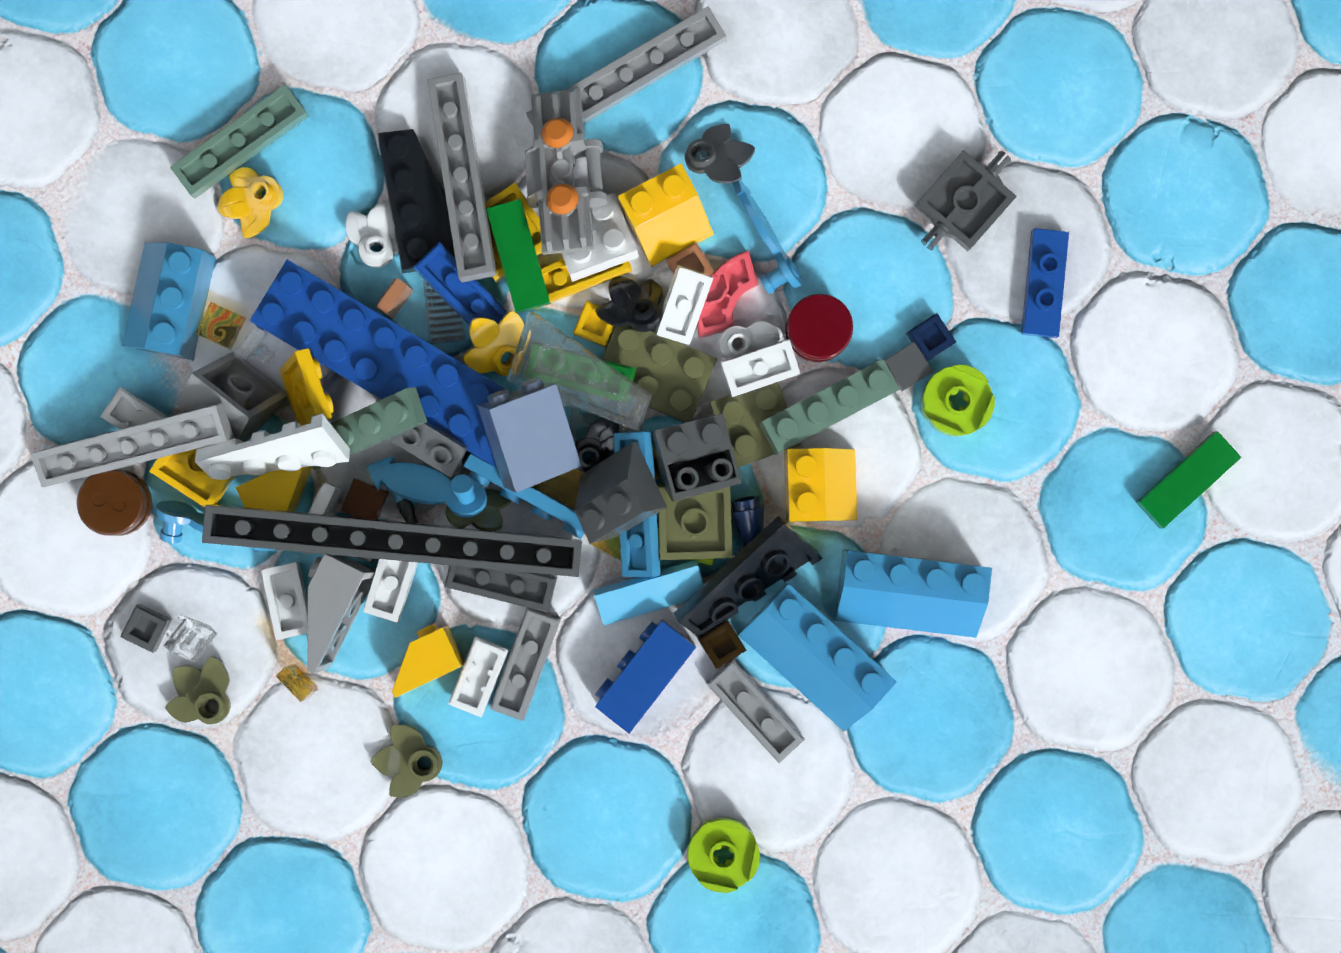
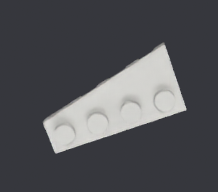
[195,414,350,480]

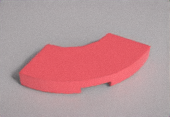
[697,250,758,338]

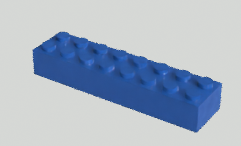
[249,259,511,468]

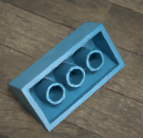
[834,550,992,638]
[738,583,897,731]

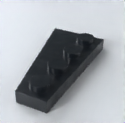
[378,129,455,274]
[673,516,823,638]

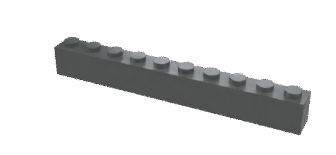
[202,504,582,577]

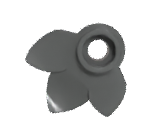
[685,124,755,184]

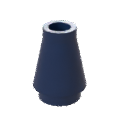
[731,496,764,548]

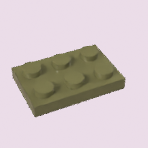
[602,324,717,423]

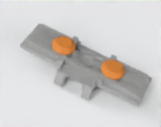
[524,88,608,255]

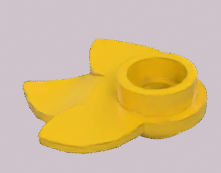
[217,167,283,238]
[462,310,526,376]

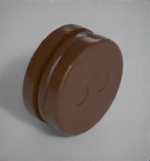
[76,469,152,536]

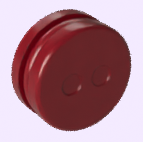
[785,294,853,363]

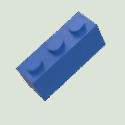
[595,619,696,734]

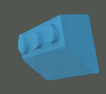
[122,242,216,361]

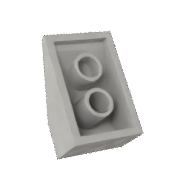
[307,554,376,674]

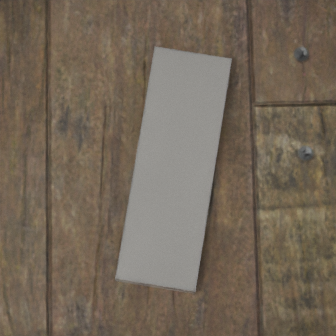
[490,608,561,721]
[706,659,805,763]

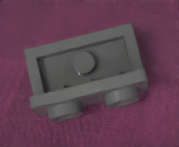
[389,422,472,478]

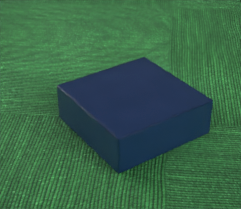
[906,313,956,361]

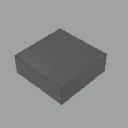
[885,342,933,392]
[120,604,172,653]

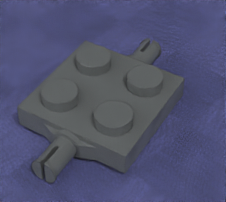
[915,150,1017,252]

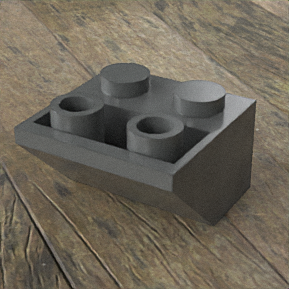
[652,413,742,502]

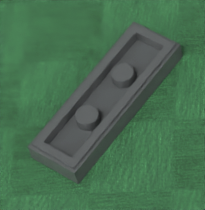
[444,565,557,613]

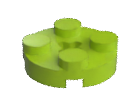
[921,365,995,437]
[687,817,760,893]

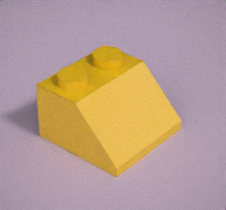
[618,163,714,268]
[784,448,857,522]

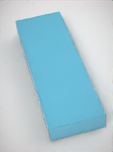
[593,560,704,626]

